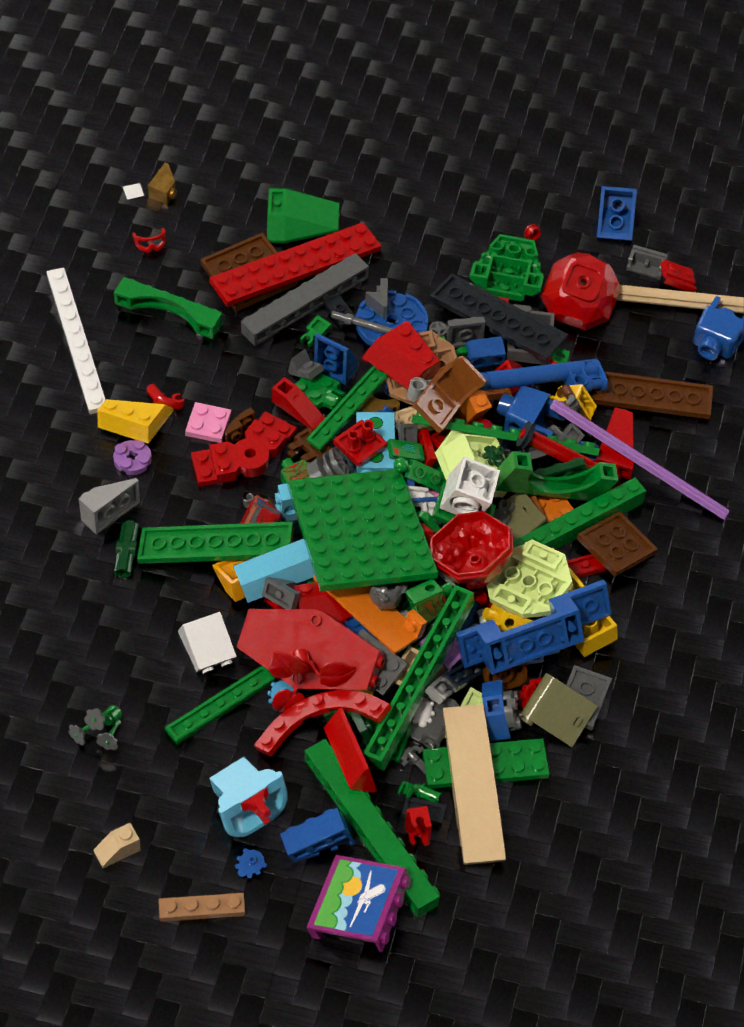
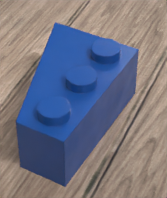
[280,808,357,862]

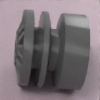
[307,446,356,478]

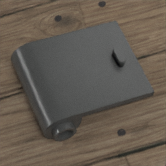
[409,695,459,748]

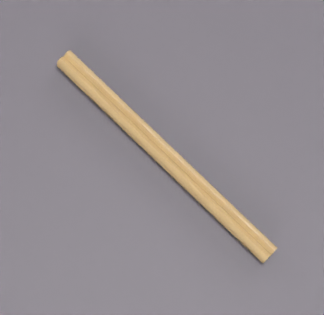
[580,281,744,314]

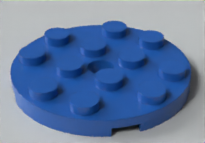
[356,291,428,346]

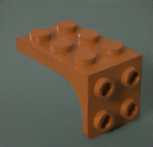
[412,356,487,433]

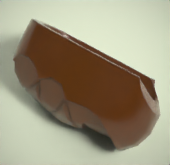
[482,663,527,690]

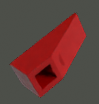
[272,377,325,431]

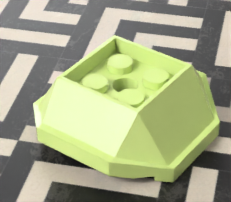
[435,430,507,498]
[487,540,573,618]

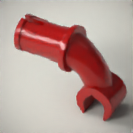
[146,384,184,410]

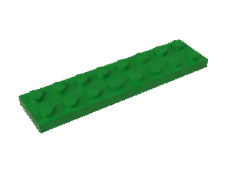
[137,522,294,564]

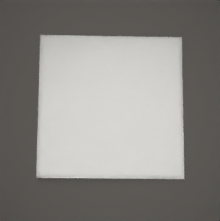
[123,183,144,200]

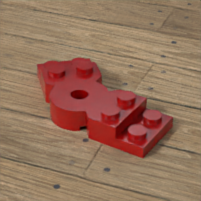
[191,411,297,487]

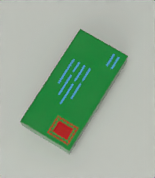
[387,439,425,463]

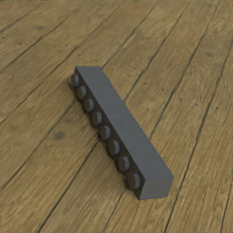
[241,253,369,346]

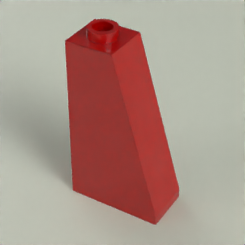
[596,407,633,480]

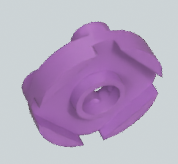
[113,440,152,475]

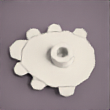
[413,698,435,728]

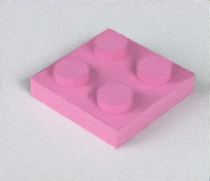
[185,402,231,443]

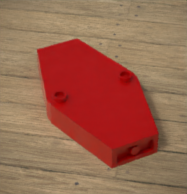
[237,609,385,691]

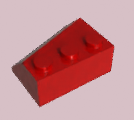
[362,320,440,390]

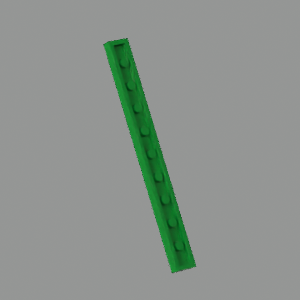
[411,412,600,456]

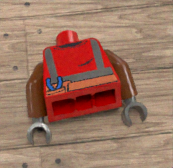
[240,493,281,524]

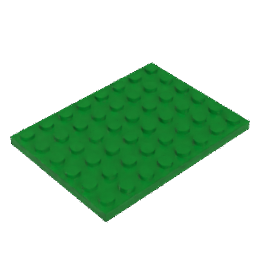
[287,469,438,592]

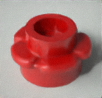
[524,224,541,240]

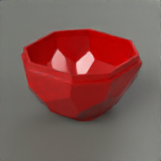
[541,252,621,331]

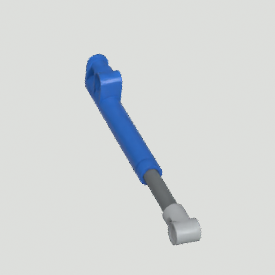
[407,359,608,402]

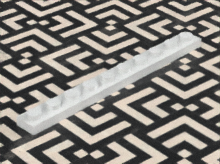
[46,268,105,414]

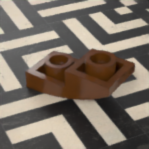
[225,407,255,443]

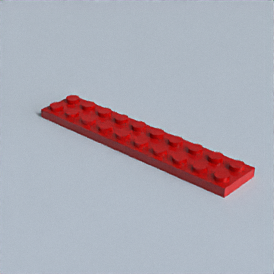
[209,222,382,306]

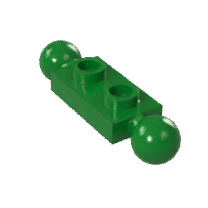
[393,457,447,492]

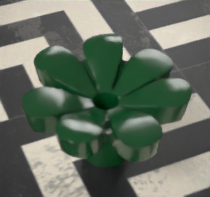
[482,445,505,467]

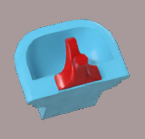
[210,757,288,838]

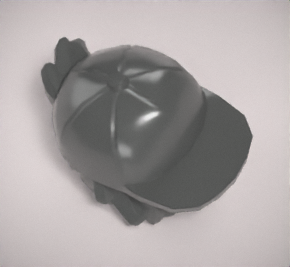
[370,583,408,610]

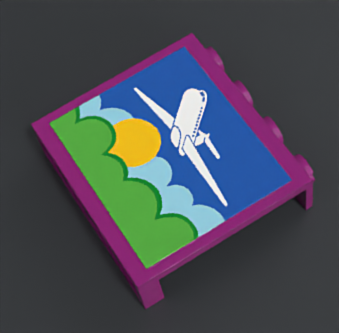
[307,855,411,952]

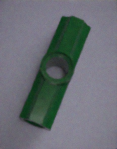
[114,520,139,578]

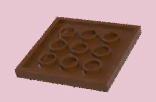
[200,232,298,312]

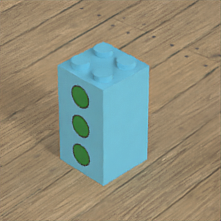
[356,412,395,473]

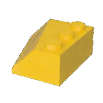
[97,399,174,444]

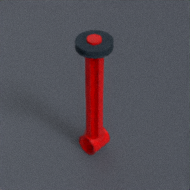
[516,421,621,490]

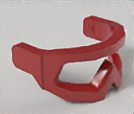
[132,228,166,253]

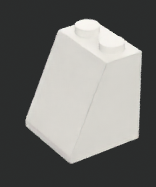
[178,612,237,674]

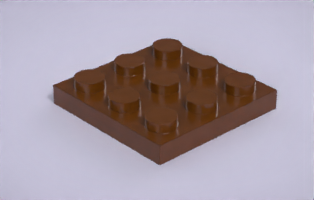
[576,511,658,577]

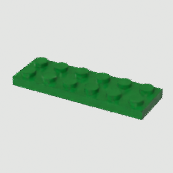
[422,738,549,789]

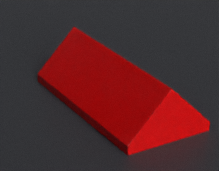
[324,707,377,793]

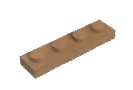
[159,893,245,922]

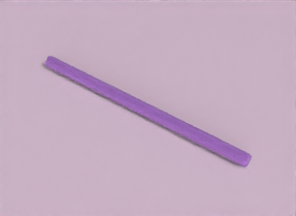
[550,399,729,519]

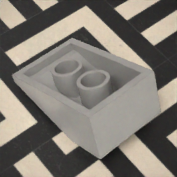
[79,478,140,534]

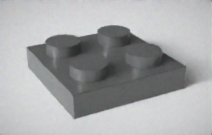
[446,317,485,348]

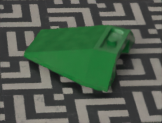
[267,188,339,243]

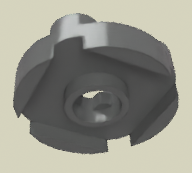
[503,690,523,731]

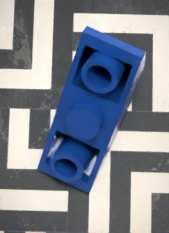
[482,680,511,742]

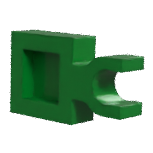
[300,315,332,348]

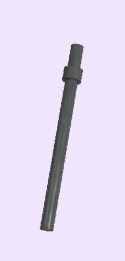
[331,311,394,334]

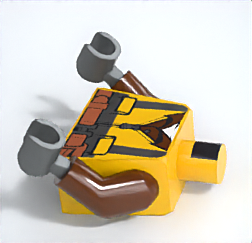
[550,384,597,437]

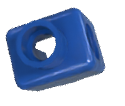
[693,296,744,360]
[496,386,566,437]

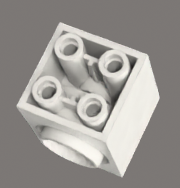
[440,457,500,515]

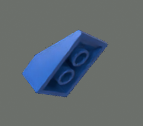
[597,186,637,241]
[314,333,357,385]

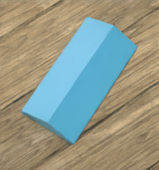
[233,538,315,603]

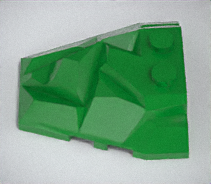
[469,234,544,301]

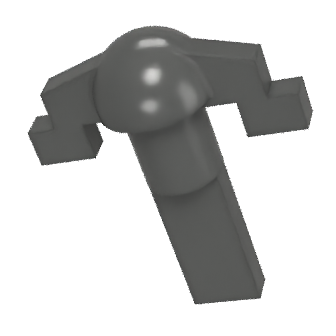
[401,745,425,774]

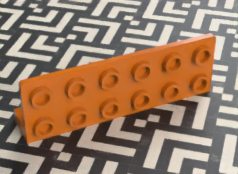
[313,575,427,654]

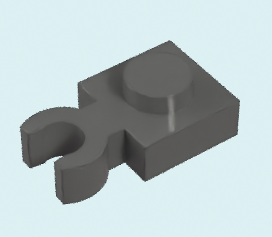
[493,499,515,526]

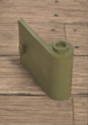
[496,493,547,541]
[520,673,598,747]

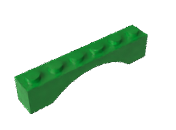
[114,277,222,339]

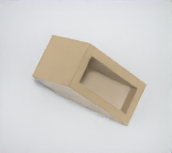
[94,823,141,868]

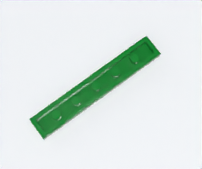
[306,365,390,452]
[165,666,275,745]

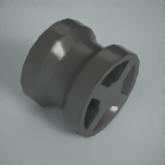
[429,321,447,340]

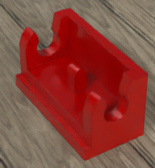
[405,806,432,846]

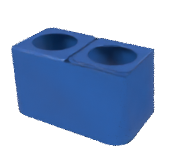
[466,337,506,368]

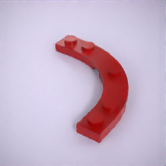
[254,690,392,757]

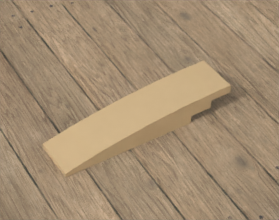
[443,704,506,865]

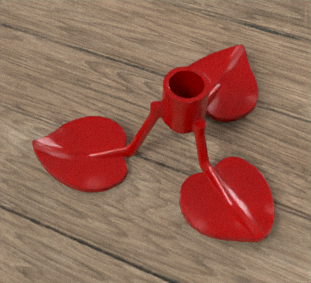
[270,649,355,712]

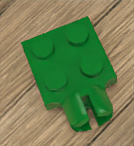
[295,373,346,410]

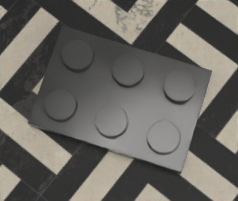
[358,629,409,697]
[566,665,612,730]

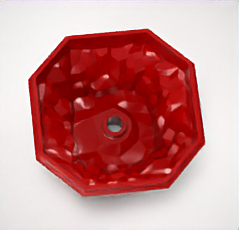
[430,511,513,589]

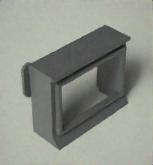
[506,304,555,365]

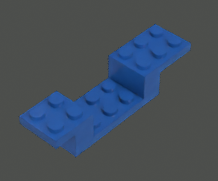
[456,580,612,675]

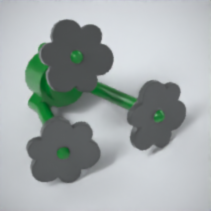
[69,705,122,750]

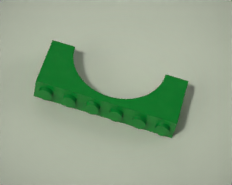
[495,451,618,501]

